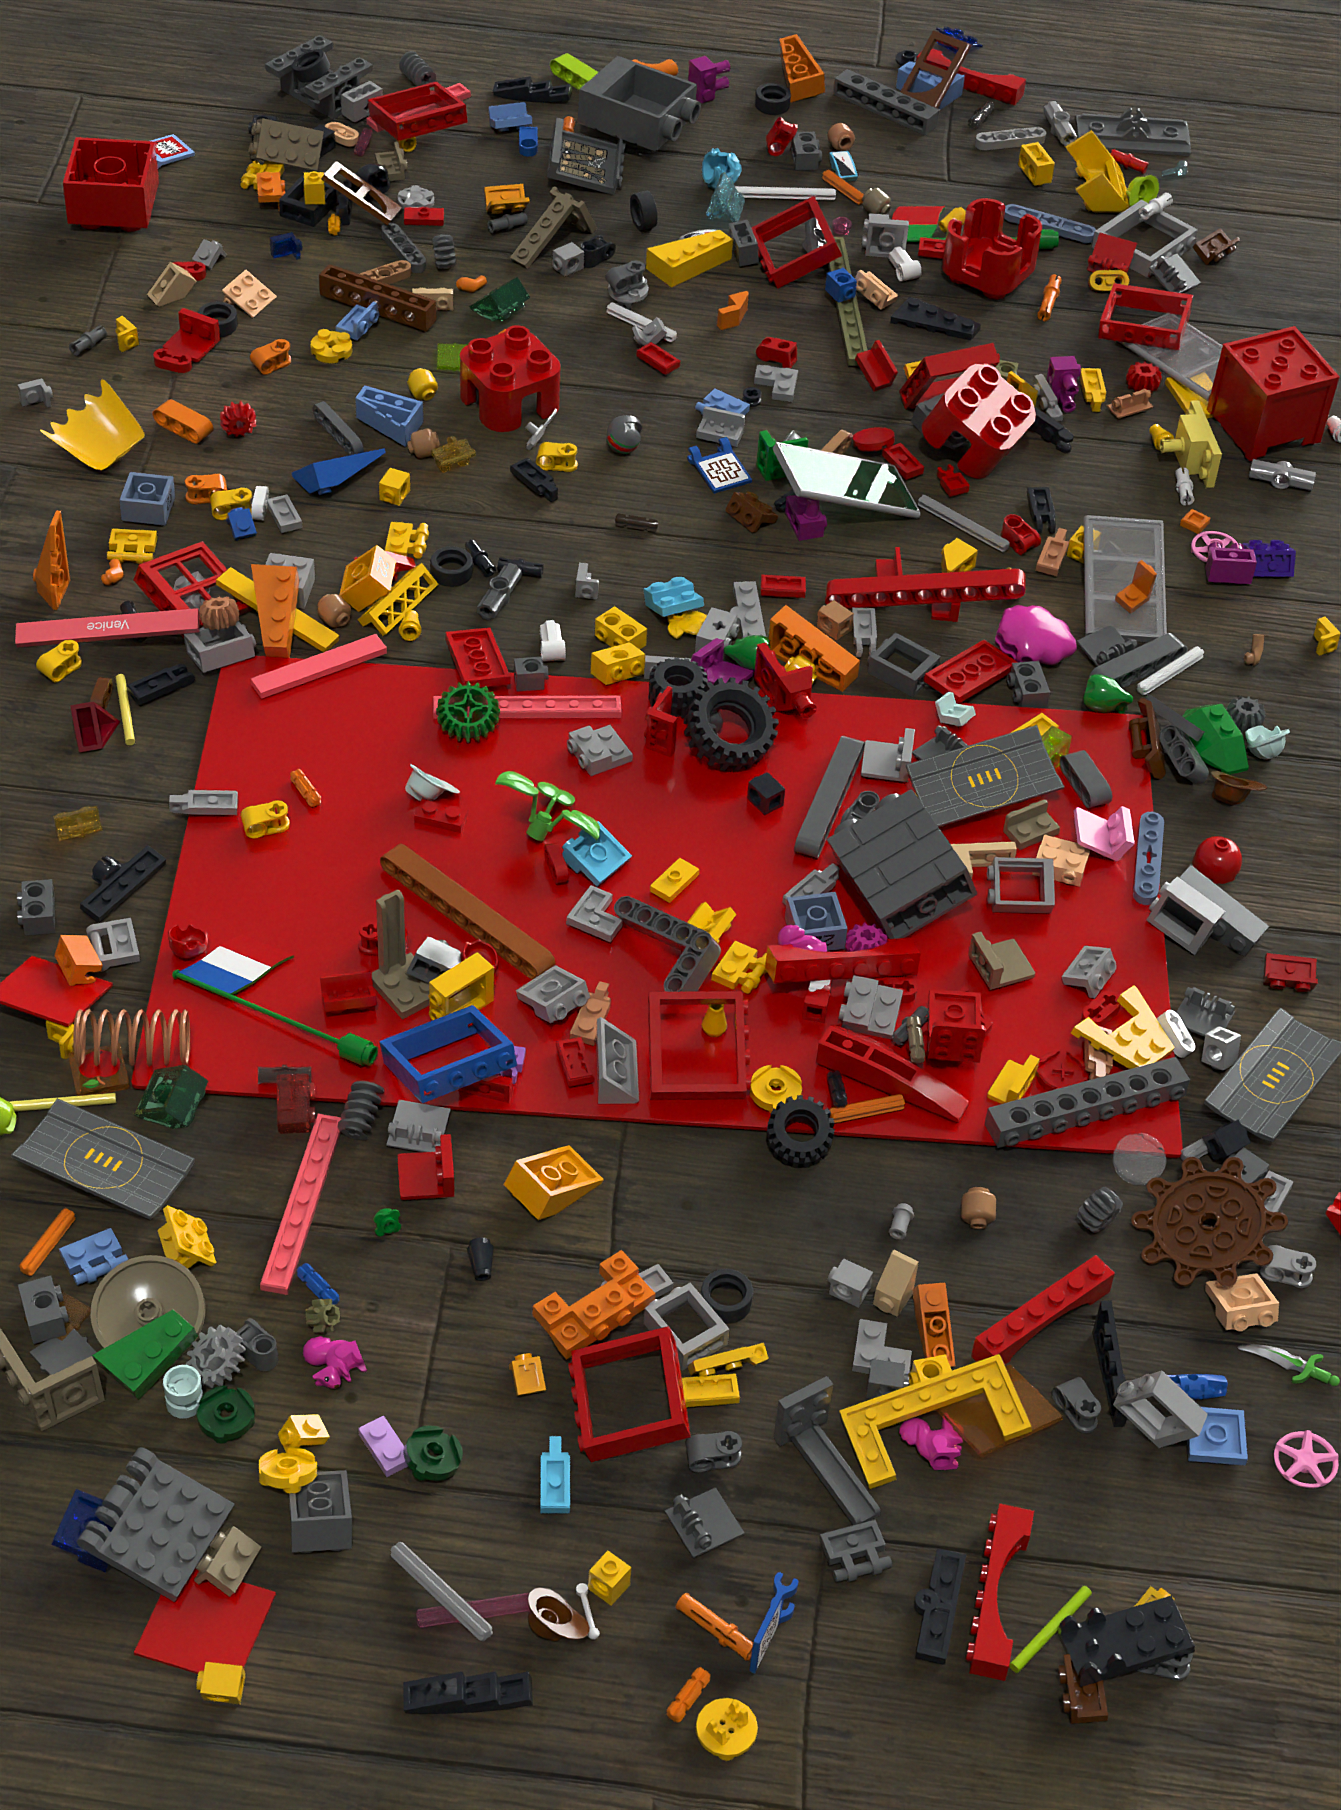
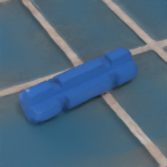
[297,1263,339,1305]

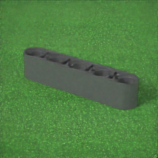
[1089,633,1188,688]

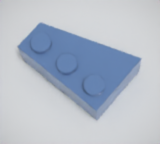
[896,61,965,110]
[356,386,423,447]

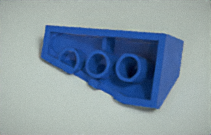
[292,448,386,495]

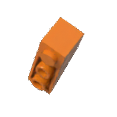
[912,1283,956,1367]

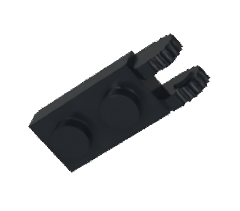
[1029,406,1074,453]
[1027,487,1056,533]
[127,664,195,705]

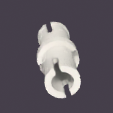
[1139,193,1173,220]
[1175,468,1194,505]

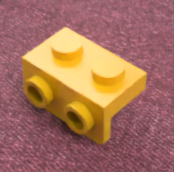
[685,902,736,948]

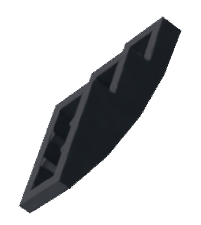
[493,76,572,102]
[403,1671,533,1714]

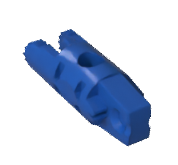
[1167,1374,1228,1399]

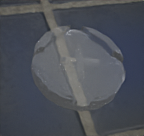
[1113,1133,1166,1185]

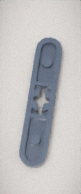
[1004,204,1096,244]
[1133,812,1164,905]

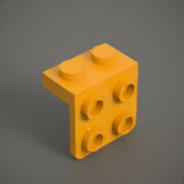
[484,184,530,215]

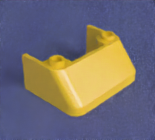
[1066,130,1130,213]

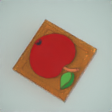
[68,1043,130,1096]

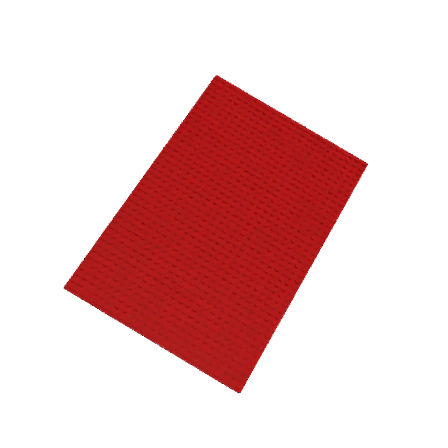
[131,656,1183,1158]

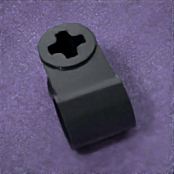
[580,235,616,268]

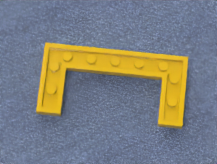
[839,1354,1032,1489]

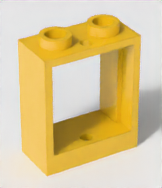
[428,952,494,1021]

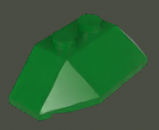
[1181,704,1249,775]

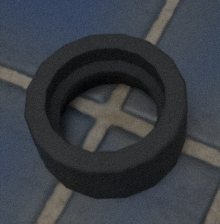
[292,49,330,83]
[755,83,791,115]
[630,191,658,230]
[198,301,238,337]
[430,546,473,587]
[700,1269,754,1324]

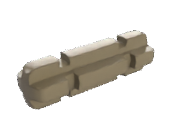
[906,1016,925,1064]

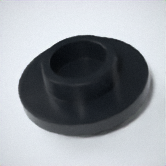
[895,50,919,66]

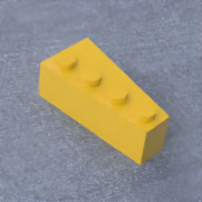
[646,230,733,287]

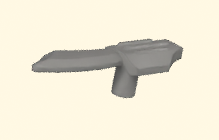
[525,409,557,450]

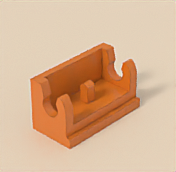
[54,935,103,986]

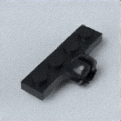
[80,845,166,923]

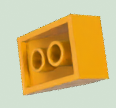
[504,1145,604,1220]

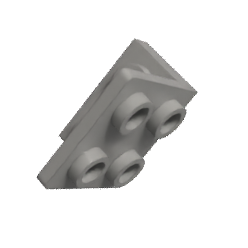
[861,728,915,782]

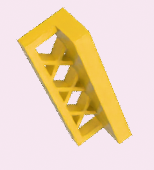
[357,563,438,636]

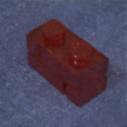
[277,1073,316,1134]

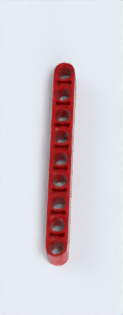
[825,569,1026,608]

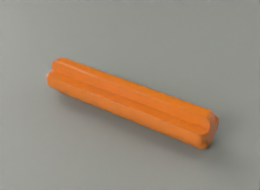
[822,170,864,205]
[829,1094,905,1123]
[19,1208,75,1276]

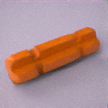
[290,769,321,807]
[667,1668,710,1723]

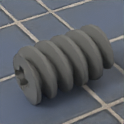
[399,51,436,86]
[337,1081,385,1140]

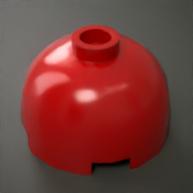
[1192,836,1242,884]

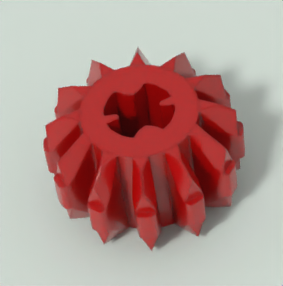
[1126,361,1162,394]
[220,400,257,438]

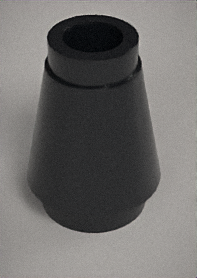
[466,1237,494,1281]

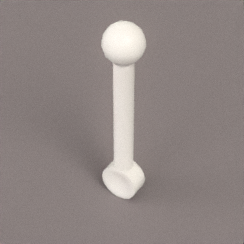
[576,1583,599,1639]

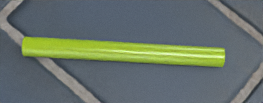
[1009,1586,1092,1673]

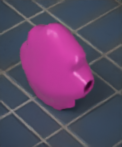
[995,605,1077,665]

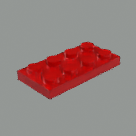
[445,628,511,687]
[923,640,1018,704]

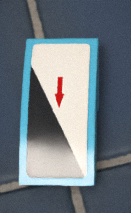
[829,151,858,182]

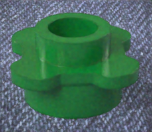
[373,1208,401,1236]

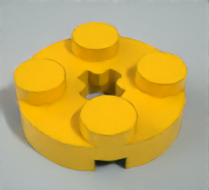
[310,329,352,363]
[749,1065,802,1113]
[259,1447,317,1494]

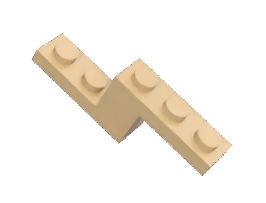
[951,842,1017,879]

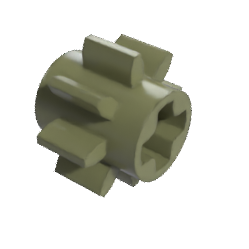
[305,1299,340,1333]

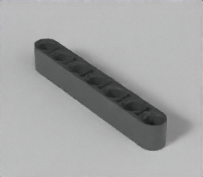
[794,736,865,858]

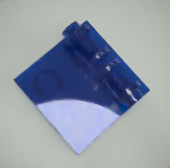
[936,26,983,53]

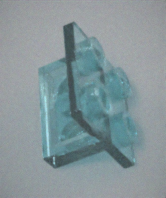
[706,172,745,222]

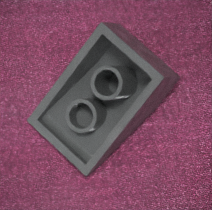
[289,1470,352,1553]

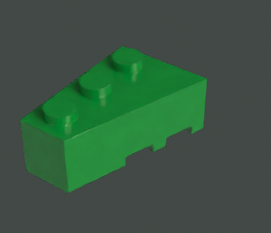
[92,1310,198,1400]

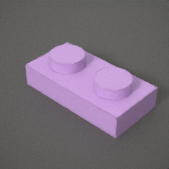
[358,1415,408,1477]

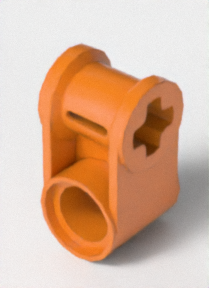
[250,339,291,375]
[185,474,227,505]

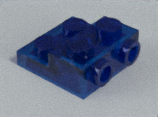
[51,1489,113,1572]

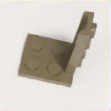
[510,187,597,268]
[372,890,429,1019]
[0,1328,105,1431]

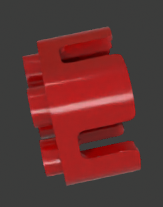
[942,198,1042,299]
[460,325,560,432]
[922,364,1036,479]

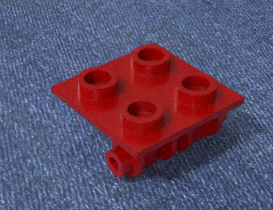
[1087,232,1137,280]

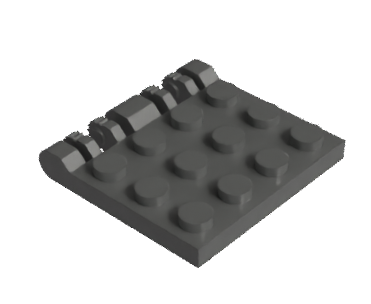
[77,1447,234,1602]

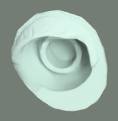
[1245,726,1290,759]

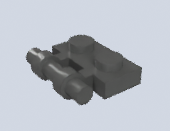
[819,1520,892,1582]

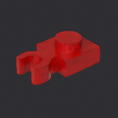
[937,464,970,497]

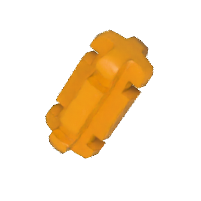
[328,214,340,236]

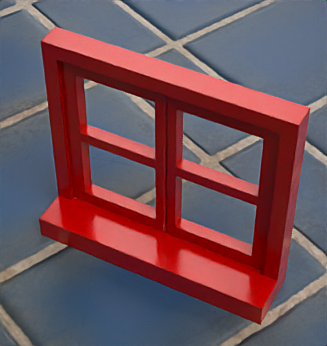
[134,541,255,640]

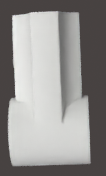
[889,247,921,281]
[540,620,566,662]

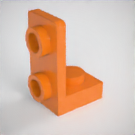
[1115,560,1157,614]

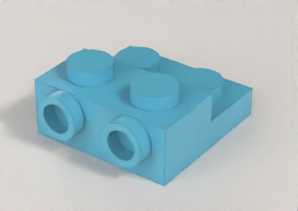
[643,577,704,617]
[562,821,632,887]

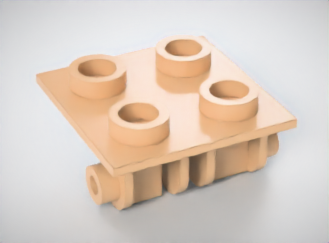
[222,270,277,318]

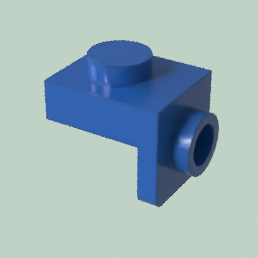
[226,508,257,540]

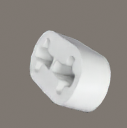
[251,486,269,521]
[1157,1010,1195,1058]

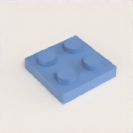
[1187,1407,1248,1465]

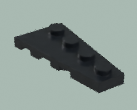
[890,296,981,341]
[1092,1300,1127,1427]

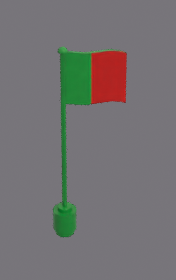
[892,206,1059,249]

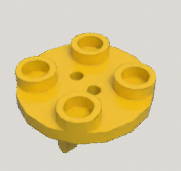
[696,1698,758,1761]

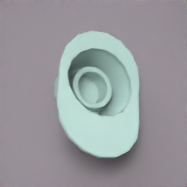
[405,764,460,801]

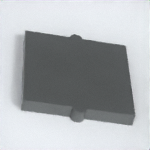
[30,1325,97,1376]

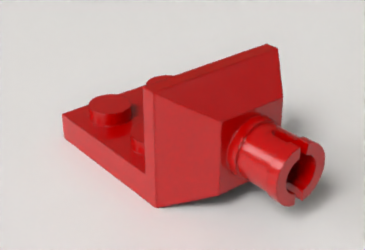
[754,642,817,718]

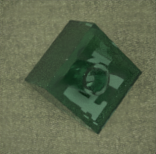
[469,276,530,322]
[134,1065,208,1129]

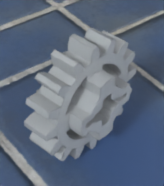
[186,1325,245,1388]

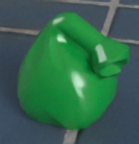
[724,635,770,672]
[1084,674,1133,714]

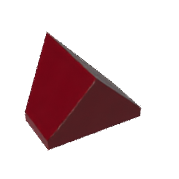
[70,701,121,752]

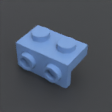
[488,102,532,131]
[336,301,379,340]

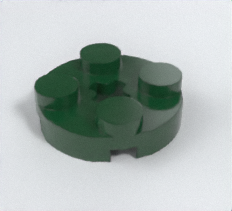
[197,1386,255,1444]
[403,1426,463,1481]

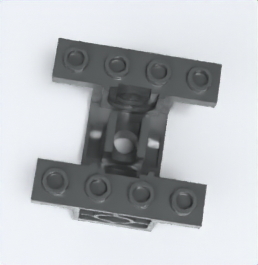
[265,35,373,120]

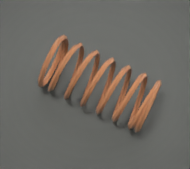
[73,1009,190,1067]

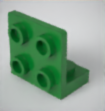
[756,430,809,481]

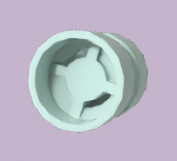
[163,1365,203,1418]

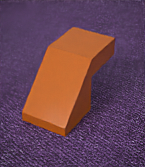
[717,291,749,330]

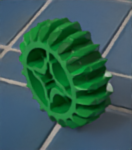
[436,681,500,743]

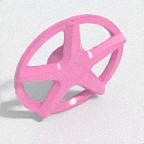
[1191,531,1239,562]
[1274,1430,1338,1488]

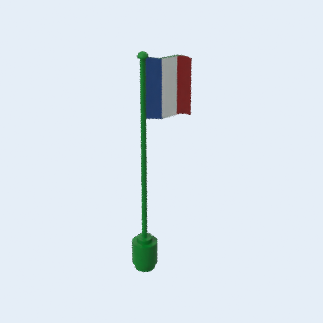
[172,934,378,1066]

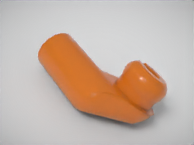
[456,275,487,293]
[101,559,124,586]

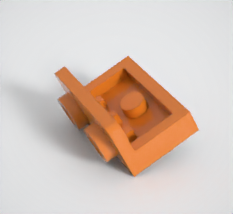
[256,172,286,207]

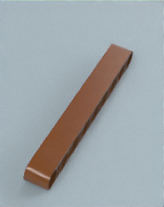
[380,844,556,980]

